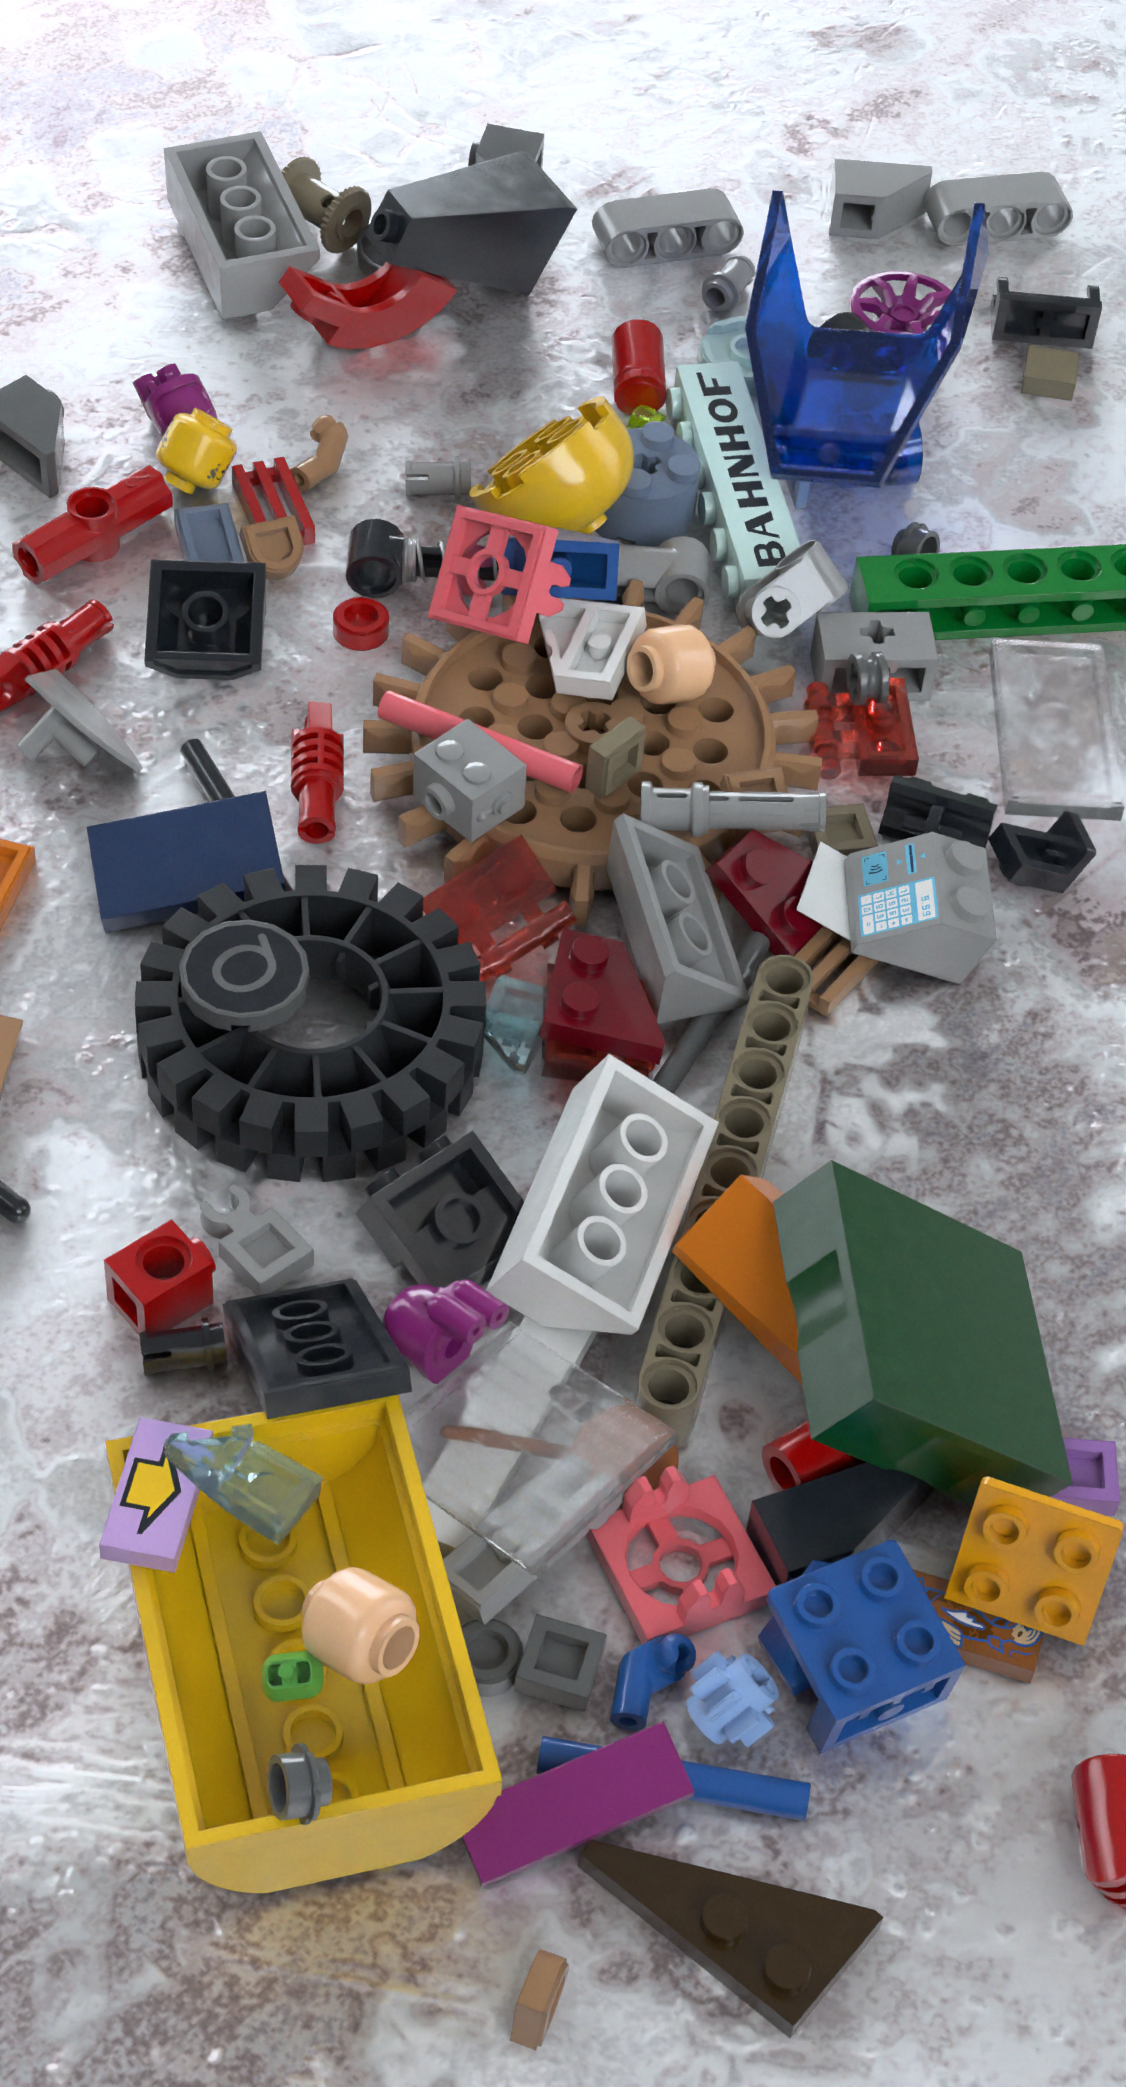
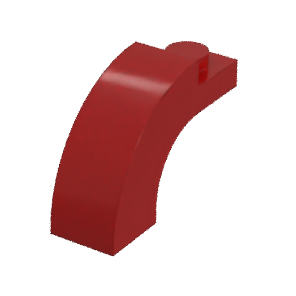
[278,262,458,349]

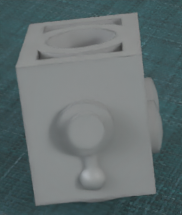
[413,719,527,843]

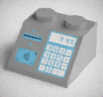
[844,832,997,984]

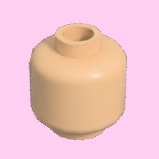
[626,624,716,705]
[302,1567,420,1685]

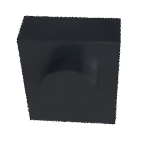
[988,810,1096,893]

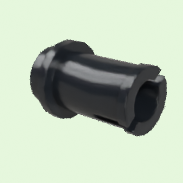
[139,1317,228,1376]

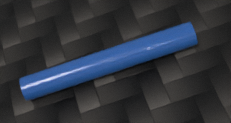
[536,1736,811,1821]

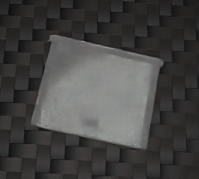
[404,1321,679,1577]

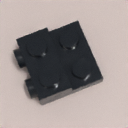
[356,1130,524,1288]

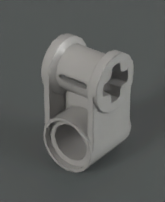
[736,539,849,638]

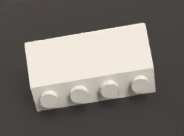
[486,1054,719,1335]

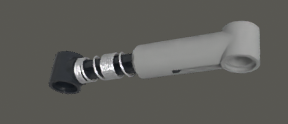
[345,519,710,615]

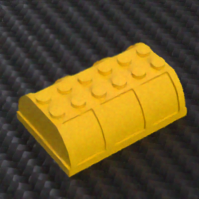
[105,1395,503,1894]

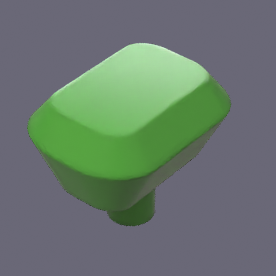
[261,1651,324,1702]

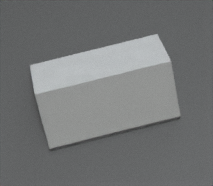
[606,813,750,1024]

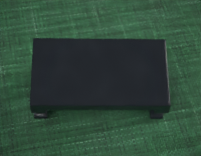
[990,277,1102,349]

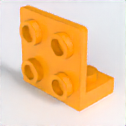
[944,1477,1124,1646]

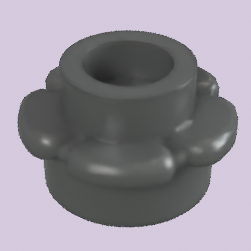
[891,522,940,555]
[267,1743,333,1825]

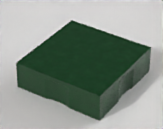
[773,1160,1073,1506]

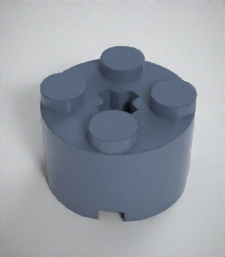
[595,421,701,546]

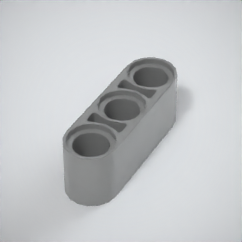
[923,172,1073,246]
[592,188,744,268]

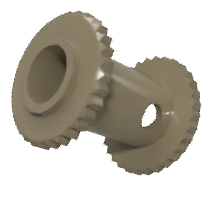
[281,156,372,254]

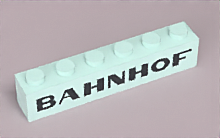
[666,361,800,620]

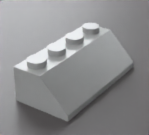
[164,131,320,320]

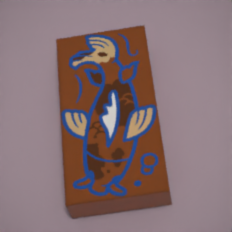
[912,1569,1044,1684]

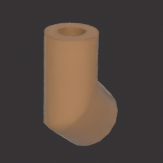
[290,415,348,492]

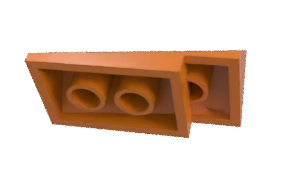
[672,1174,803,1386]

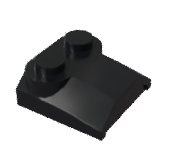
[144,559,267,680]

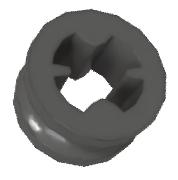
[847,651,889,706]

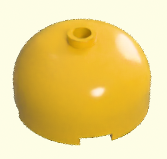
[469,396,634,534]

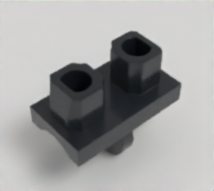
[878,775,998,848]

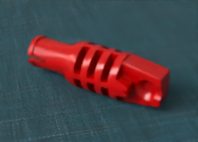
[0,599,114,712]
[290,701,344,844]

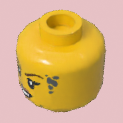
[155,408,237,495]

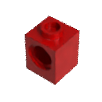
[104,1219,216,1335]

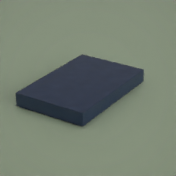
[86,791,286,933]

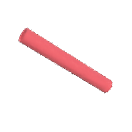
[378,690,583,793]

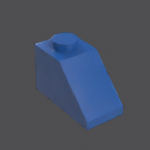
[501,528,620,601]

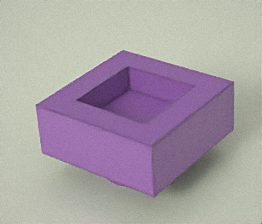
[1051,1438,1120,1516]

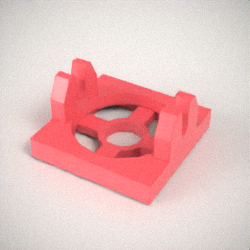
[427,505,571,644]
[586,1465,776,1644]

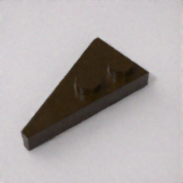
[578,1840,883,2038]

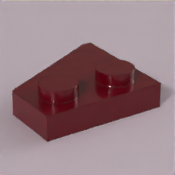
[705,829,823,956]
[539,928,665,1065]

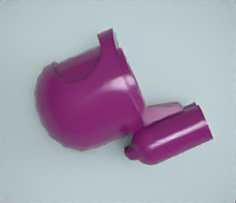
[133,363,217,438]
[382,1279,509,1384]

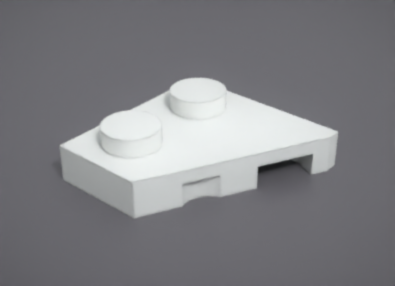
[538,598,647,700]

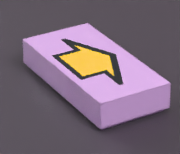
[99,1417,213,1573]

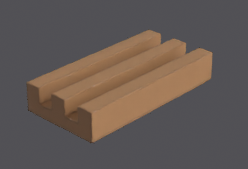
[794,926,879,1017]

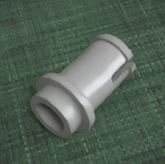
[702,255,756,311]
[405,456,471,500]

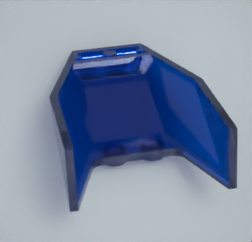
[745,190,989,488]

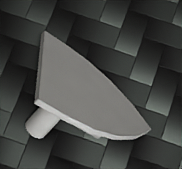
[17,669,143,772]

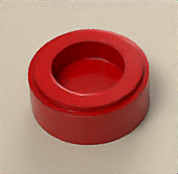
[333,597,389,651]

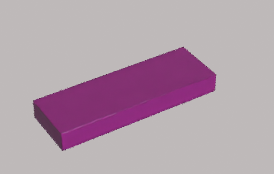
[462,1721,695,1888]

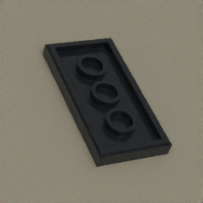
[222,1278,412,1419]

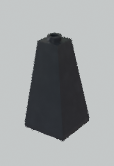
[365,151,577,295]

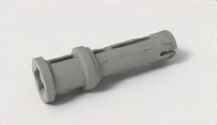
[641,781,826,837]

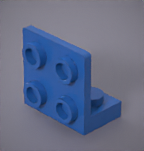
[766,1540,966,1754]

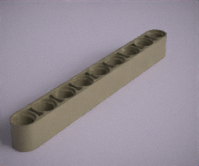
[634,955,813,1445]

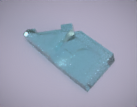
[484,974,549,1076]
[164,1424,323,1545]

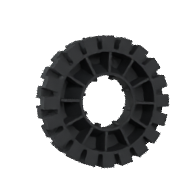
[135,865,486,1182]

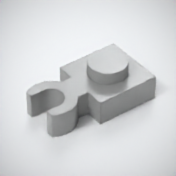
[200,1183,314,1296]

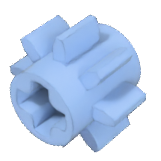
[686,1650,779,1748]

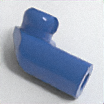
[610,1633,696,1731]

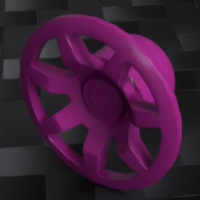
[849,271,961,361]

